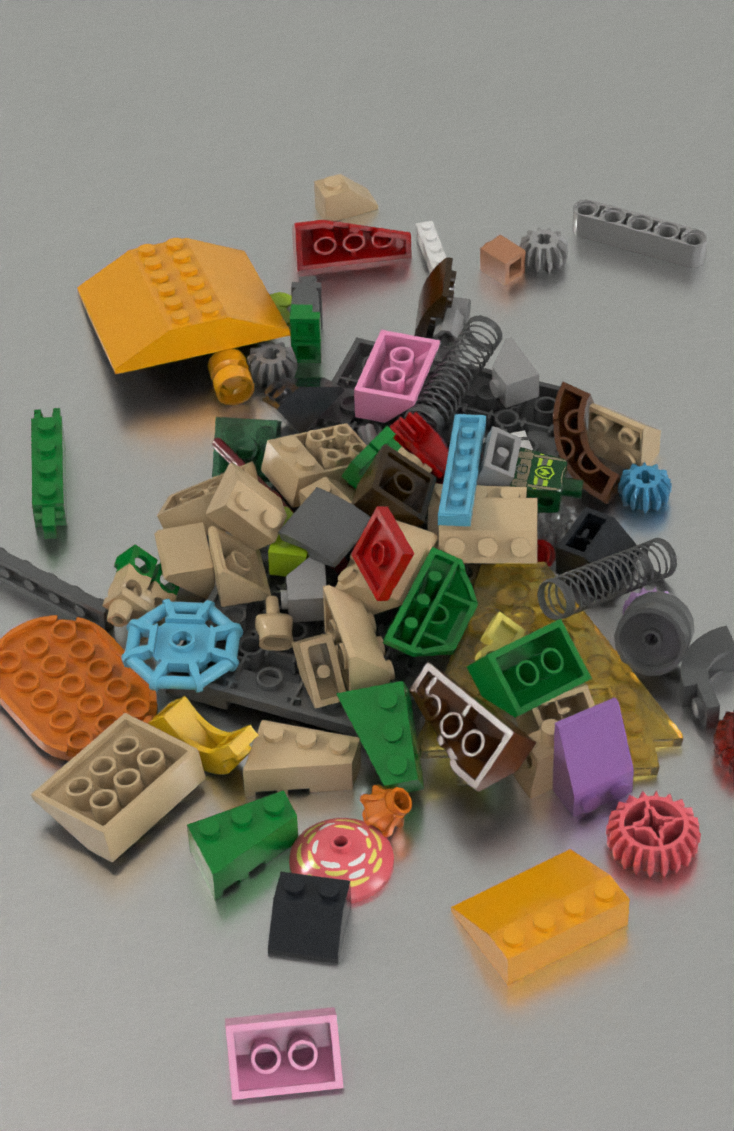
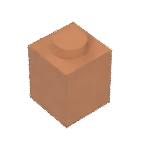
[480,235,526,286]

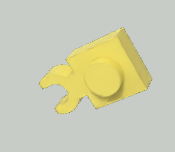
[475,611,526,661]

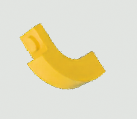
[148,696,258,775]

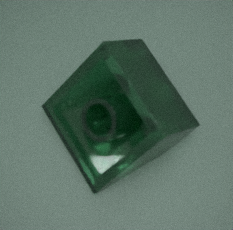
[212,417,282,482]

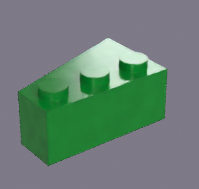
[336,681,425,792]
[187,790,298,901]

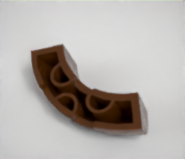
[553,381,620,504]

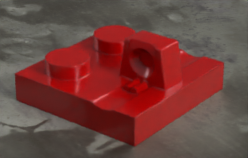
[351,506,415,601]

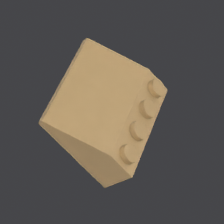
[31,713,206,863]

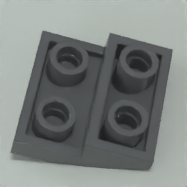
[278,487,371,568]

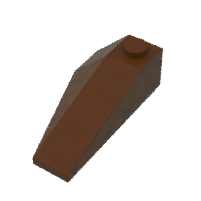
[409,662,537,792]

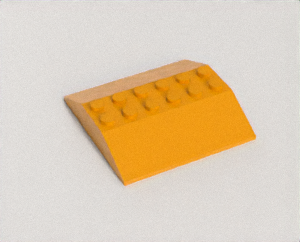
[77,238,290,375]

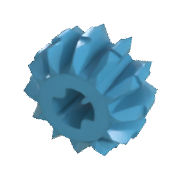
[618,461,672,514]

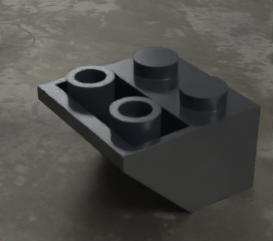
[555,506,641,594]

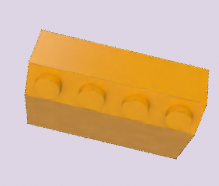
[451,849,630,986]

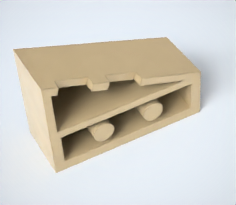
[243,720,361,797]

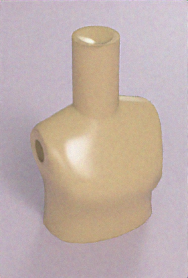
[255,596,294,651]

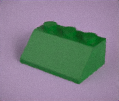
[466,619,592,718]

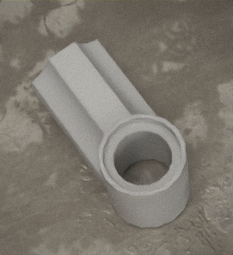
[433,297,471,350]

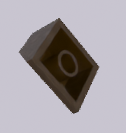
[351,444,437,527]

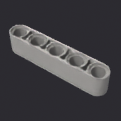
[572,199,707,268]

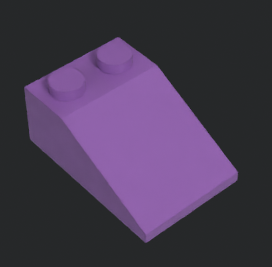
[553,697,634,818]

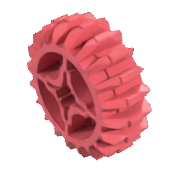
[606,790,701,878]

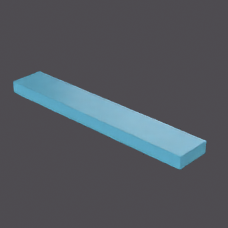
[438,414,486,527]

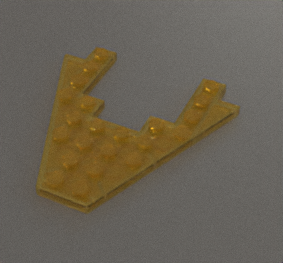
[420,562,684,785]

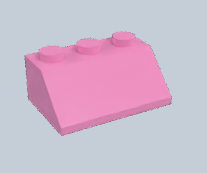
[354,330,440,423]
[225,1007,343,1100]

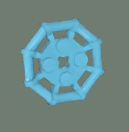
[121,599,243,693]

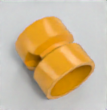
[208,349,254,406]

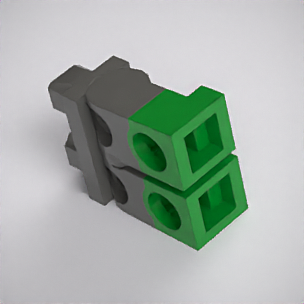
[289,276,323,363]

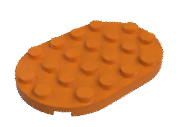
[0,615,158,761]

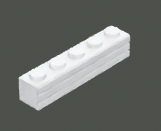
[416,221,455,291]

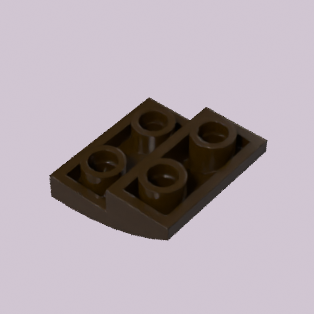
[414,257,457,338]

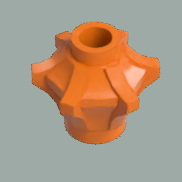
[359,785,412,838]

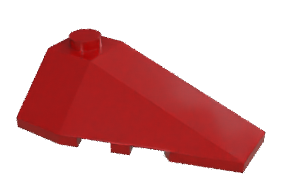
[292,220,412,271]

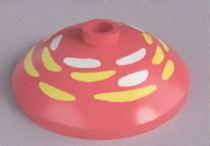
[289,818,394,904]

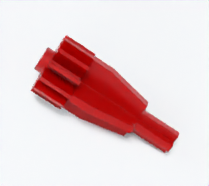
[390,412,449,484]

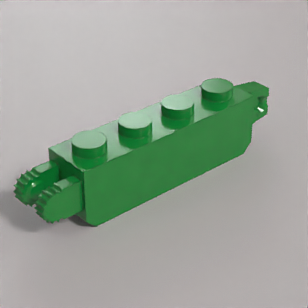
[31,408,67,539]

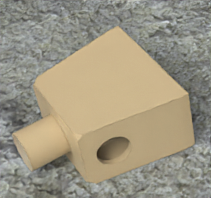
[513,719,558,799]

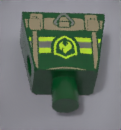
[509,447,584,513]

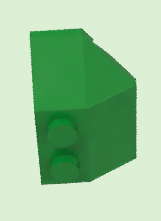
[383,547,478,657]

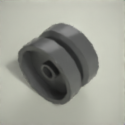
[614,592,695,676]

